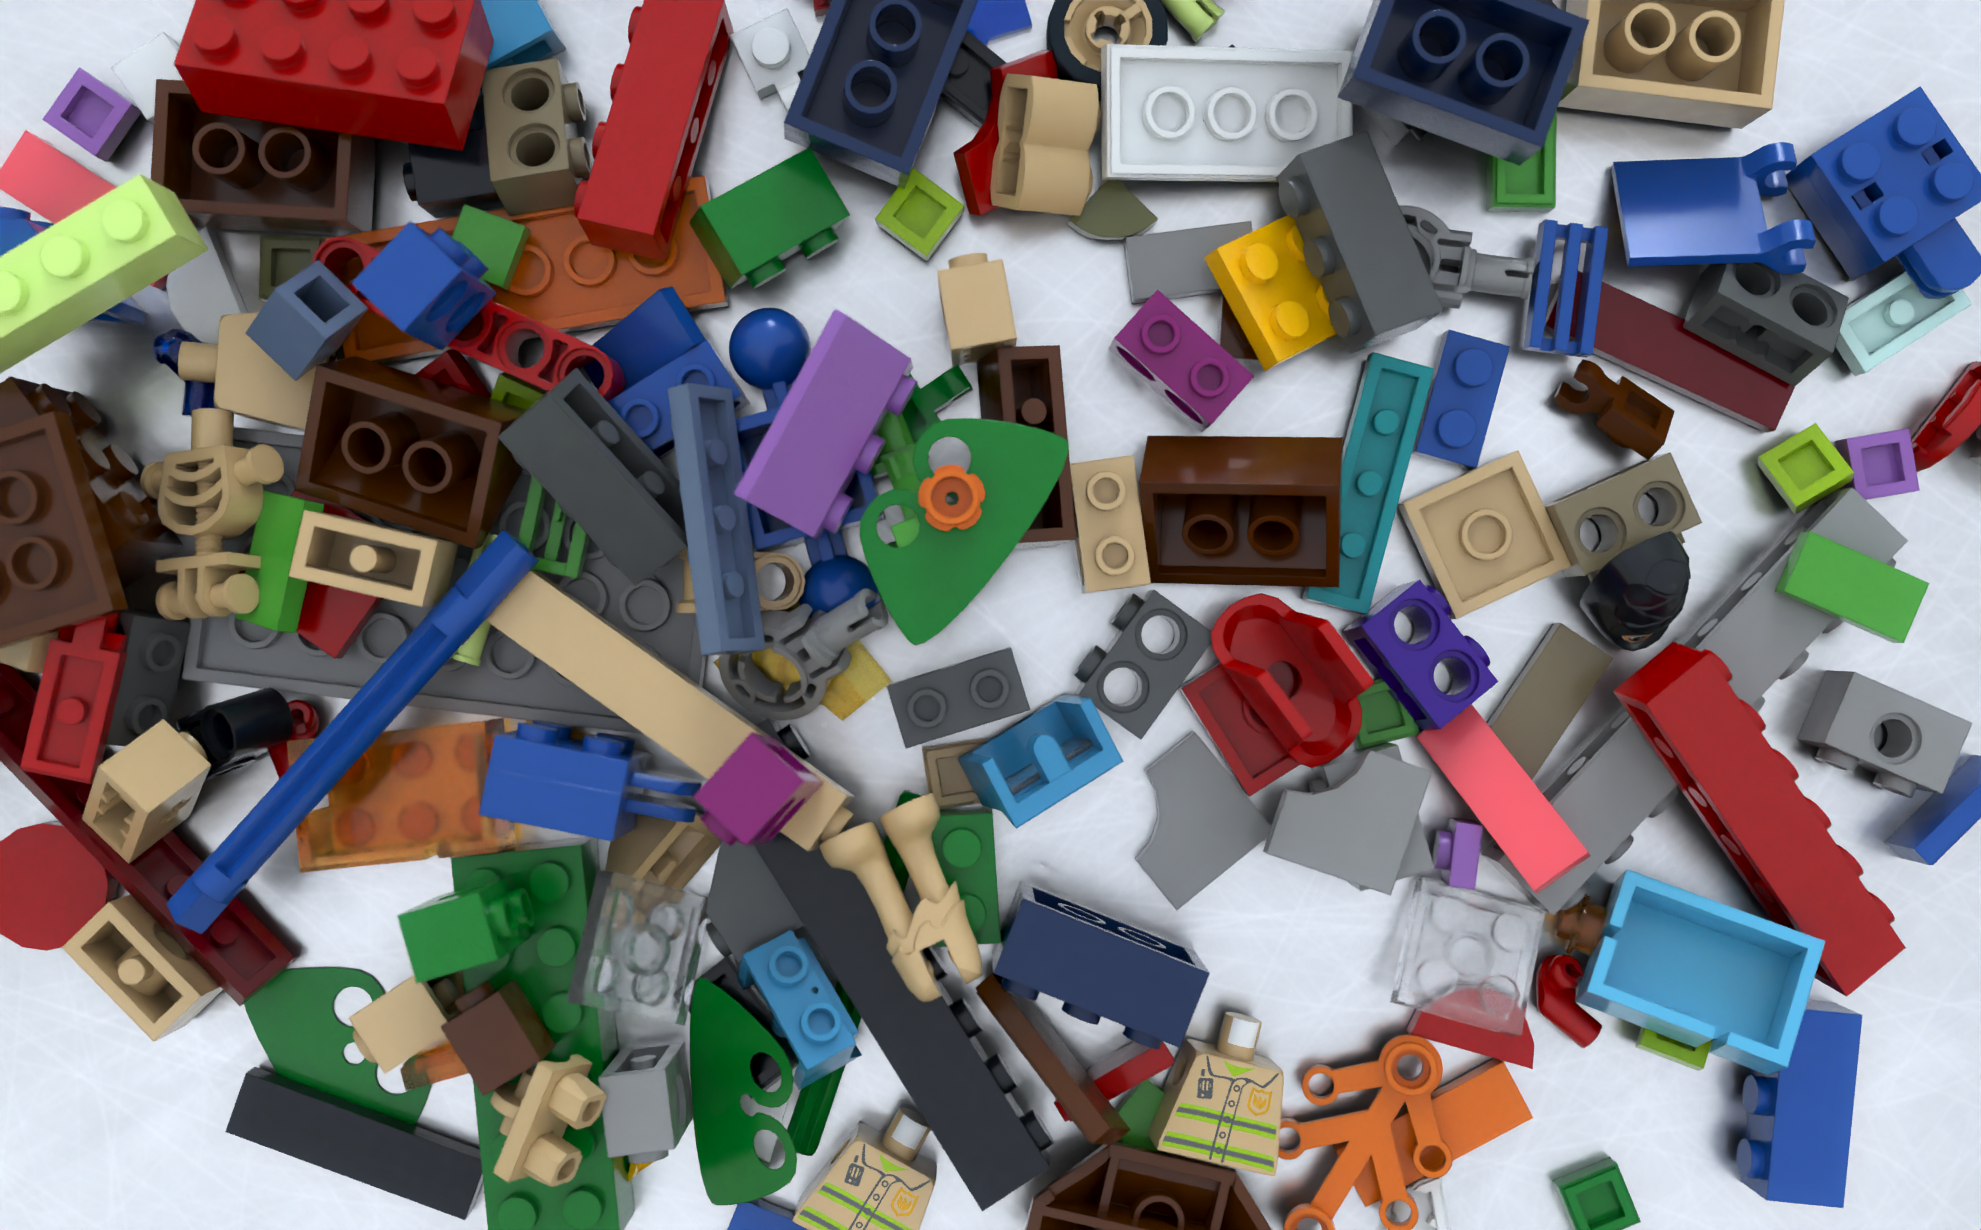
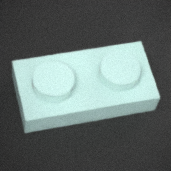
[1835,270,1972,376]

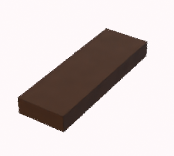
[976,973,1131,1145]

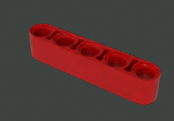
[312,236,626,401]

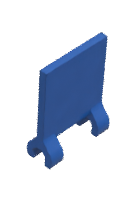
[1611,142,1816,274]

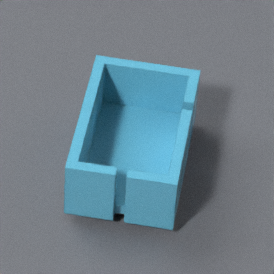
[1575,869,1825,1075]

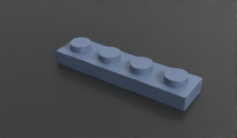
[668,383,766,656]

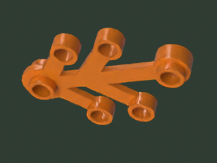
[1278,1034,1452,1230]

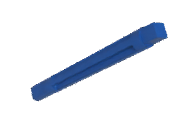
[166,529,539,934]

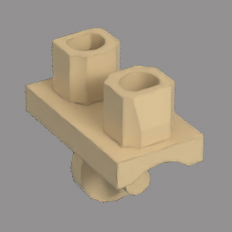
[490,1054,607,1187]

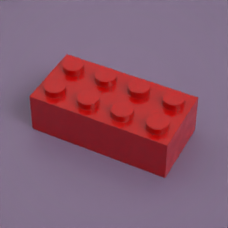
[174,0,494,151]

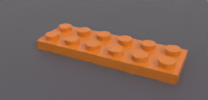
[325,175,729,364]

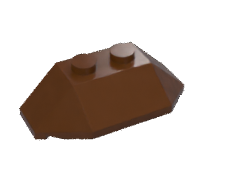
[1025,1142,1272,1230]

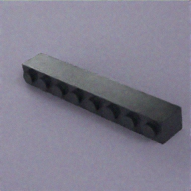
[755,718,1054,1211]

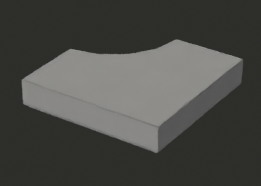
[1135,731,1271,911]
[1263,749,1432,896]

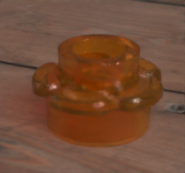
[1555,894,1608,956]

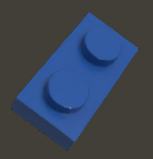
[1412,330,1510,470]

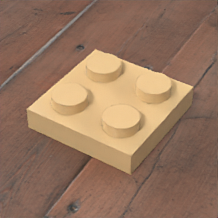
[1398,450,1572,619]

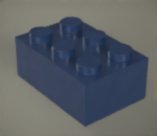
[784,0,978,189]
[1337,0,1590,166]
[992,881,1210,1049]

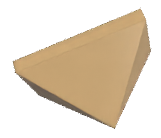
[599,812,721,931]

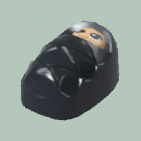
[1580,531,1691,651]

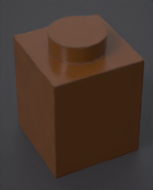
[441,978,556,1096]

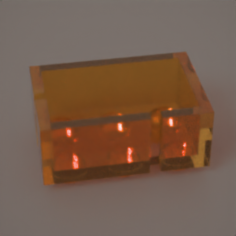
[287,717,516,873]

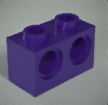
[1342,579,1498,731]

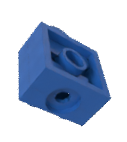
[1786,86,1981,299]
[479,720,702,842]

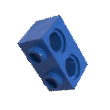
[351,221,497,350]
[607,339,750,460]

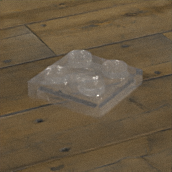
[567,870,709,1026]
[1390,876,1545,1037]

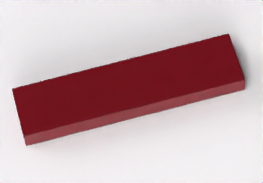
[1544,271,1795,433]

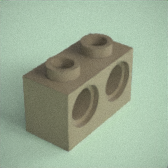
[482,58,592,216]
[1544,452,1702,582]

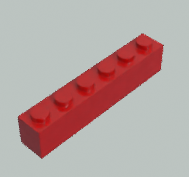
[1613,642,1906,997]

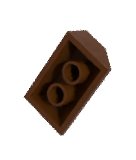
[294,356,526,549]
[1139,436,1343,587]

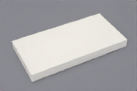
[1101,44,1353,182]

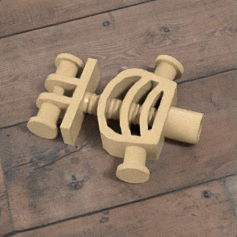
[140,408,284,621]

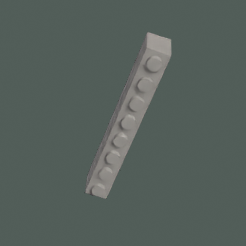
[1481,487,1908,915]

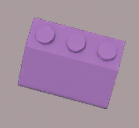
[734,309,918,540]

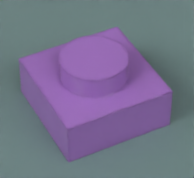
[42,67,142,162]
[1835,428,1920,500]
[1433,817,1483,890]

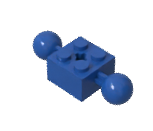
[729,308,886,620]

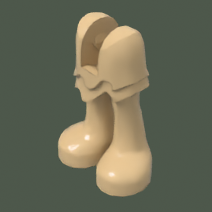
[819,793,982,1003]

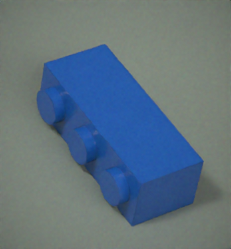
[1736,1000,1862,1208]

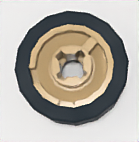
[1046,0,1168,101]

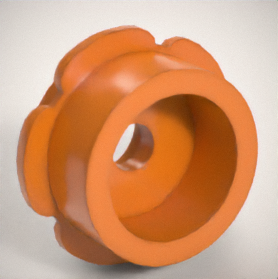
[918,464,985,531]

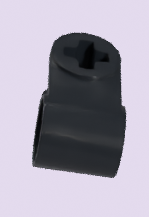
[175,687,293,781]

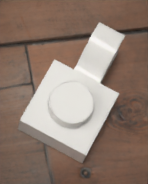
[730,8,810,113]

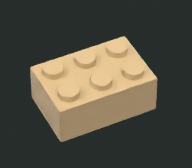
[1558,0,1785,129]

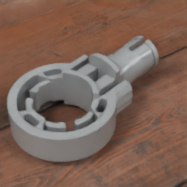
[1400,205,1535,309]
[719,589,888,720]

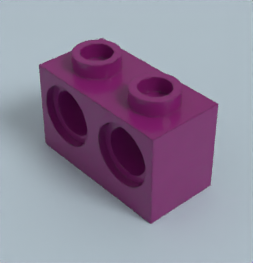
[1109,289,1254,432]
[693,732,824,846]

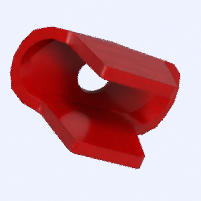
[1211,593,1374,768]

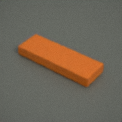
[1332,1059,1533,1207]

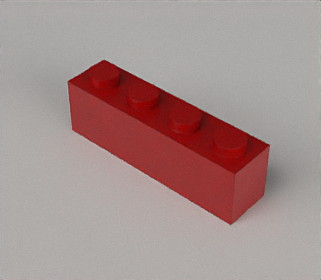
[574,0,734,261]

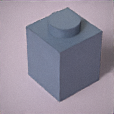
[245,260,368,381]

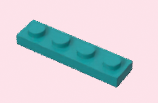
[1302,352,1434,615]

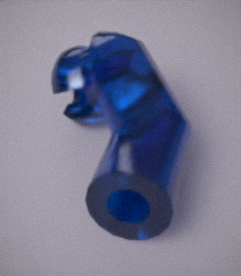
[152,329,216,417]

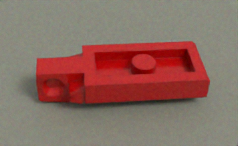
[20,612,128,784]

